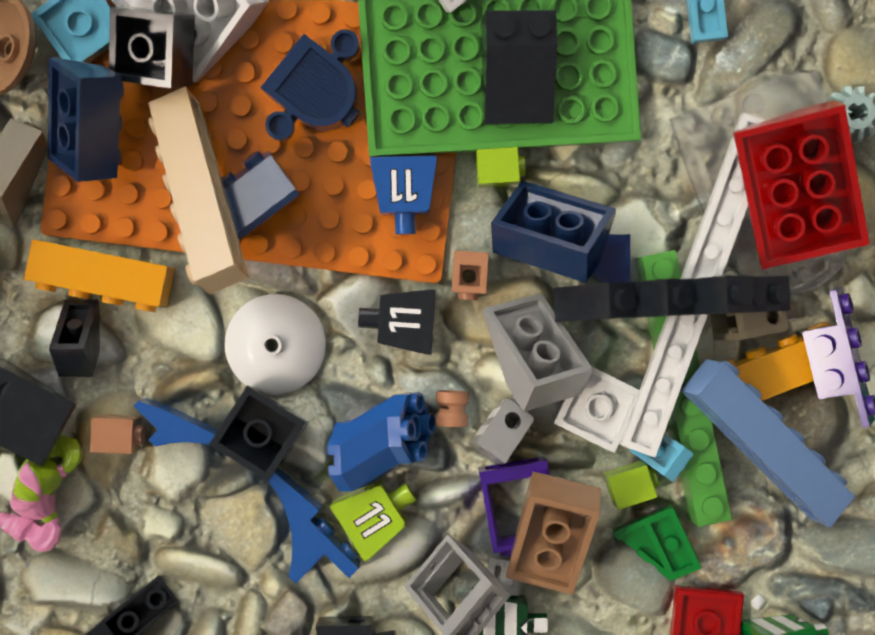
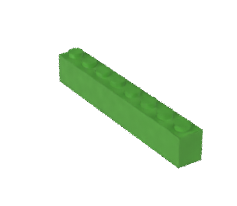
[635,250,732,527]

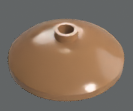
[0,0,36,96]

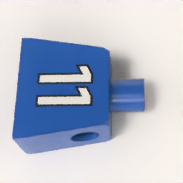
[370,156,437,235]

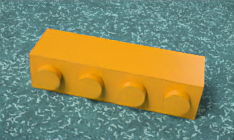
[24,239,175,312]
[721,321,829,401]

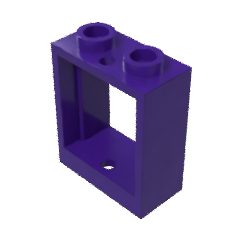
[478,456,549,556]

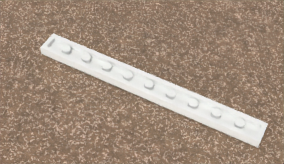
[620,112,766,457]

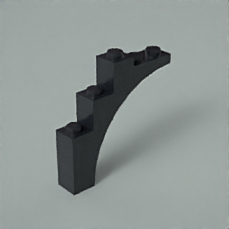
[553,275,791,322]

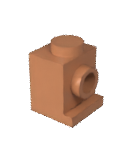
[451,251,489,300]

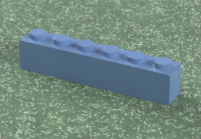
[680,359,855,528]

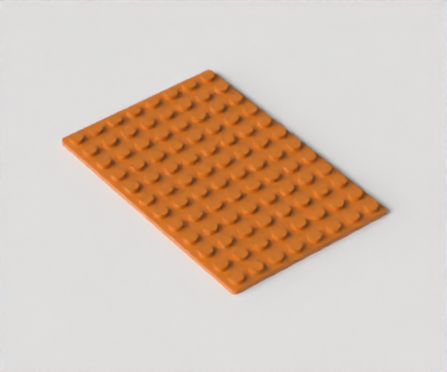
[40,0,457,283]

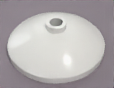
[225,294,326,395]

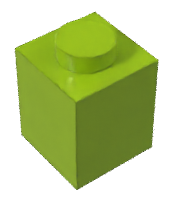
[475,147,526,188]
[603,460,659,510]

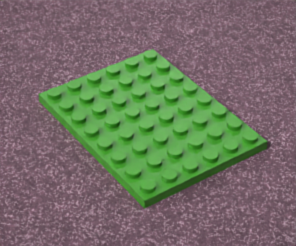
[358,0,641,158]

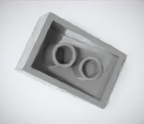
[483,293,593,412]

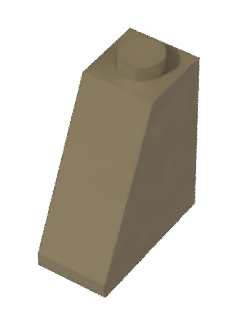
[0,118,48,229]

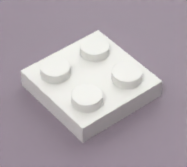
[553,366,639,453]

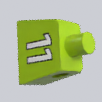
[330,480,417,562]

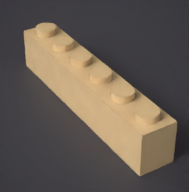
[148,86,249,295]

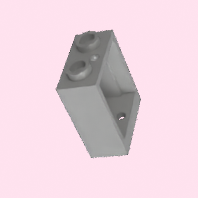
[405,534,511,635]

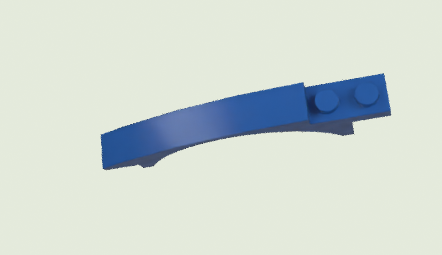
[133,398,361,584]

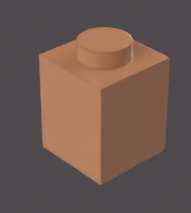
[90,415,146,454]

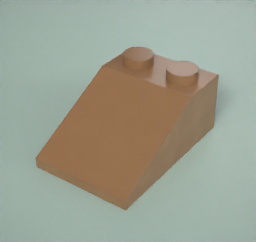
[506,471,601,595]

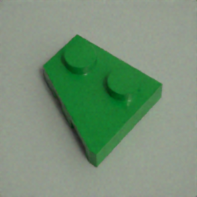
[613,504,702,581]

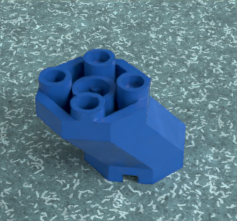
[327,392,436,492]

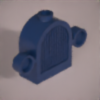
[260,30,361,141]

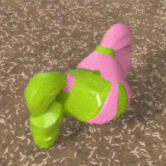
[0,435,83,552]

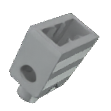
[468,397,535,464]

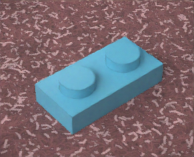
[686,0,728,44]
[629,434,693,482]

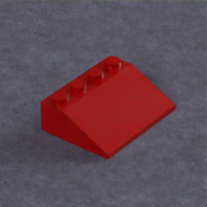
[733,100,870,270]

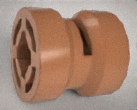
[435,390,469,427]

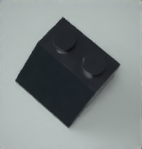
[209,385,309,482]

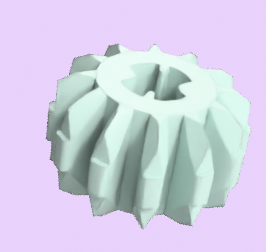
[828,86,875,144]

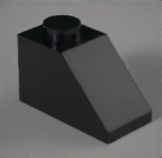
[49,300,100,377]

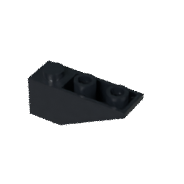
[82,575,179,635]

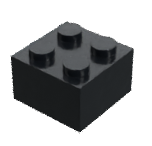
[109,7,195,89]

